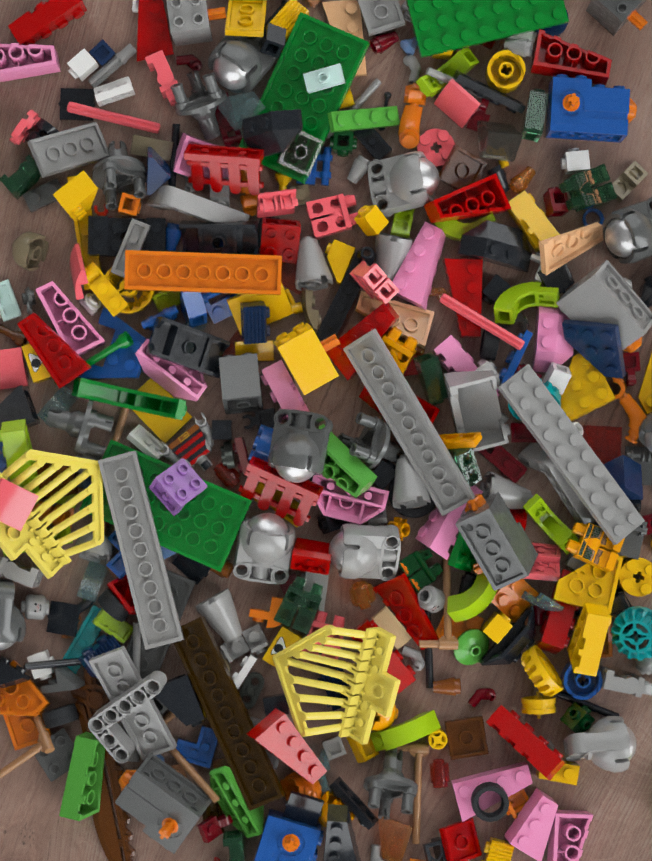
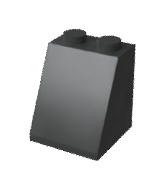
[219,352,263,415]

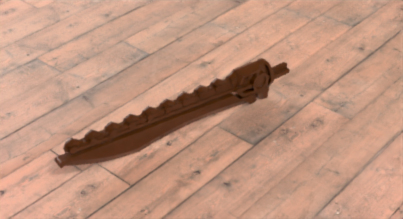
[70,667,136,861]

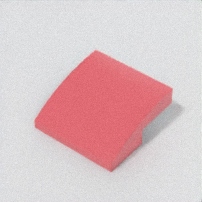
[434,78,481,128]
[70,243,88,300]
[0,347,29,390]
[0,477,39,531]
[523,542,561,582]

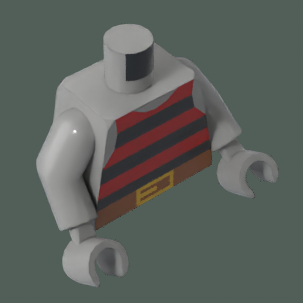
[155,412,214,471]

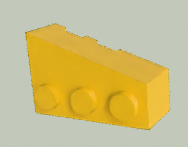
[53,170,98,222]
[508,190,560,253]
[567,603,611,677]

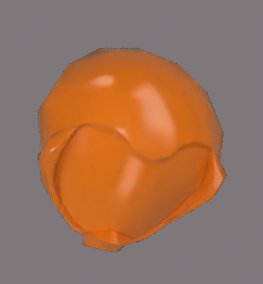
[280,772,322,801]

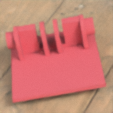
[257,189,298,218]

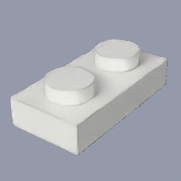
[127,424,164,460]
[232,654,258,690]

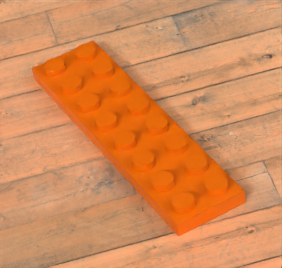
[124,250,282,295]

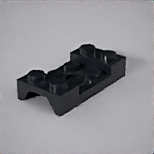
[87,216,166,257]
[179,220,259,255]
[146,317,231,378]

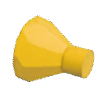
[275,172,292,191]

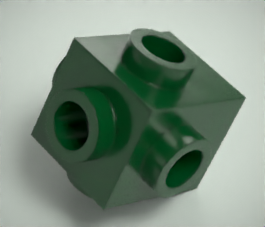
[330,131,357,157]
[560,702,595,733]

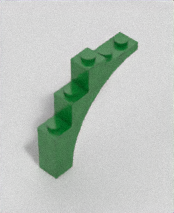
[71,377,187,420]

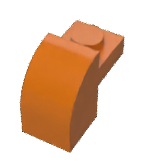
[249,596,291,628]

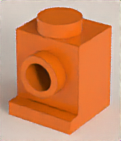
[118,192,141,218]

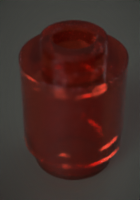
[213,462,241,488]
[429,759,450,788]

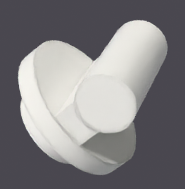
[79,293,101,316]

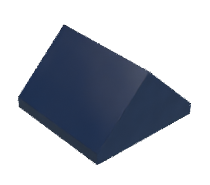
[146,147,171,195]
[603,455,643,500]

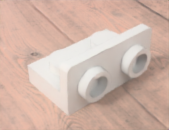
[93,76,135,107]

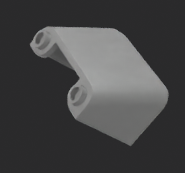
[443,370,511,455]

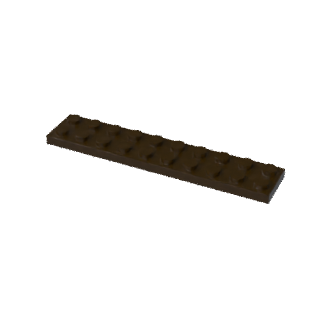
[174,616,285,811]

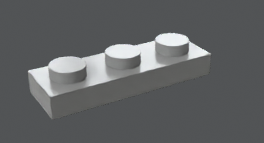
[110,218,151,278]

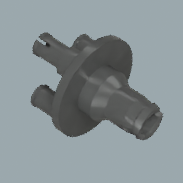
[170,70,227,140]
[92,140,147,210]
[45,400,114,458]
[338,412,405,470]
[363,748,418,820]

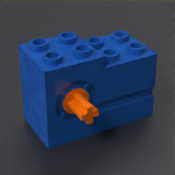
[545,74,637,143]
[254,809,324,861]

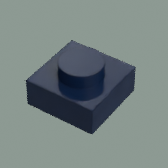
[89,39,116,67]

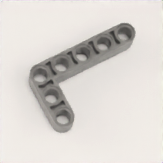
[146,185,250,223]
[518,442,597,525]
[88,671,167,763]

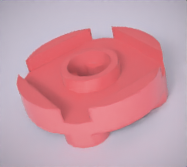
[9,109,41,145]
[417,128,455,168]

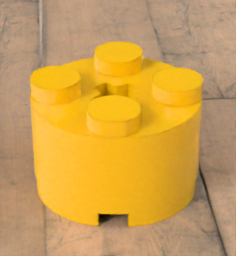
[485,50,526,93]
[618,558,652,597]

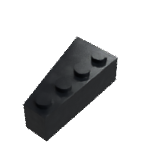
[323,804,361,861]

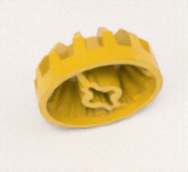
[105,267,155,315]
[521,645,564,697]

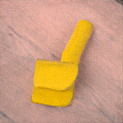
[285,289,303,314]

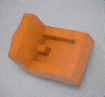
[506,789,529,819]

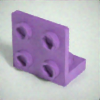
[149,458,207,516]

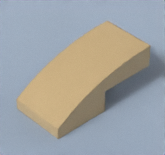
[372,606,412,650]

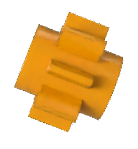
[387,517,410,541]

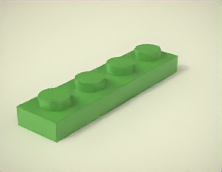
[328,106,400,132]

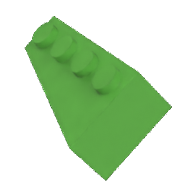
[319,424,377,498]

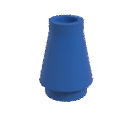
[165,222,182,251]

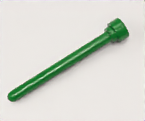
[54,331,134,385]

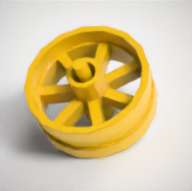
[521,691,556,719]

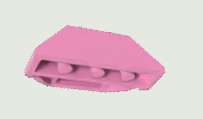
[533,306,574,373]
[135,339,208,401]
[312,474,389,525]

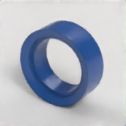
[582,208,604,226]

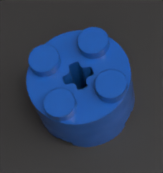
[248,424,273,462]
[561,662,603,700]

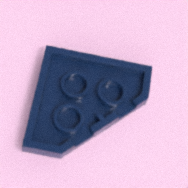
[562,319,626,379]

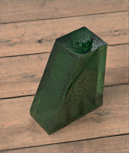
[519,89,549,142]
[413,352,448,405]

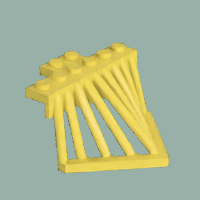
[0,449,104,579]
[273,625,401,745]

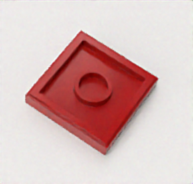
[439,817,482,861]

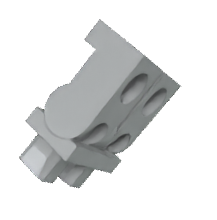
[0,556,44,588]
[600,666,652,698]

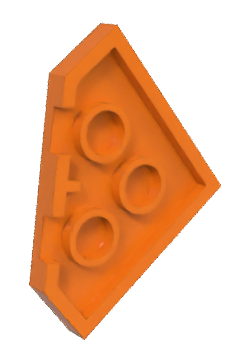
[0,660,50,717]

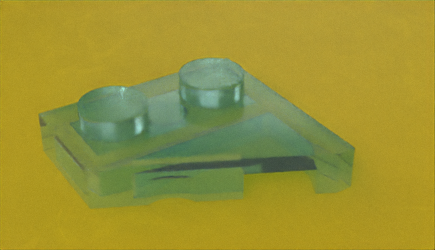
[217,91,266,131]

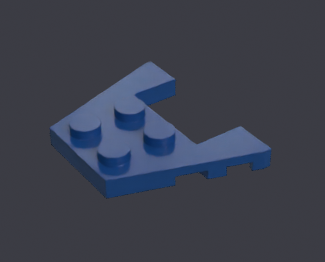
[80,307,147,379]

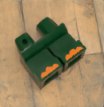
[399,547,443,593]

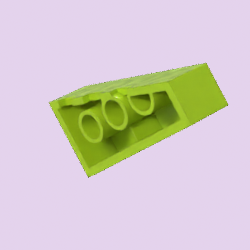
[0,419,39,505]

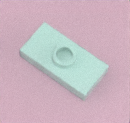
[303,63,345,94]
[0,279,22,322]

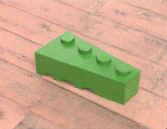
[59,732,105,821]

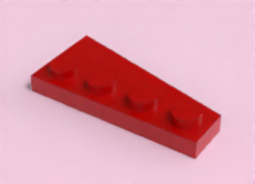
[137,0,174,62]
[17,313,92,389]
[372,573,439,650]

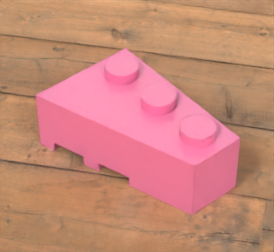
[504,788,558,861]

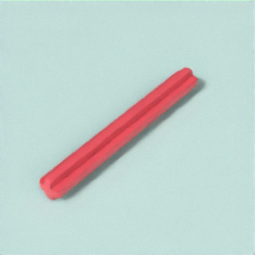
[67,102,160,134]
[439,294,525,350]

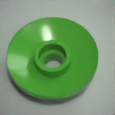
[453,629,489,665]

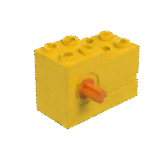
[274,322,340,395]

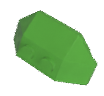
[210,766,264,838]

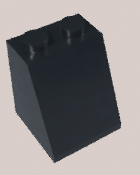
[0,385,40,430]
[155,673,206,727]

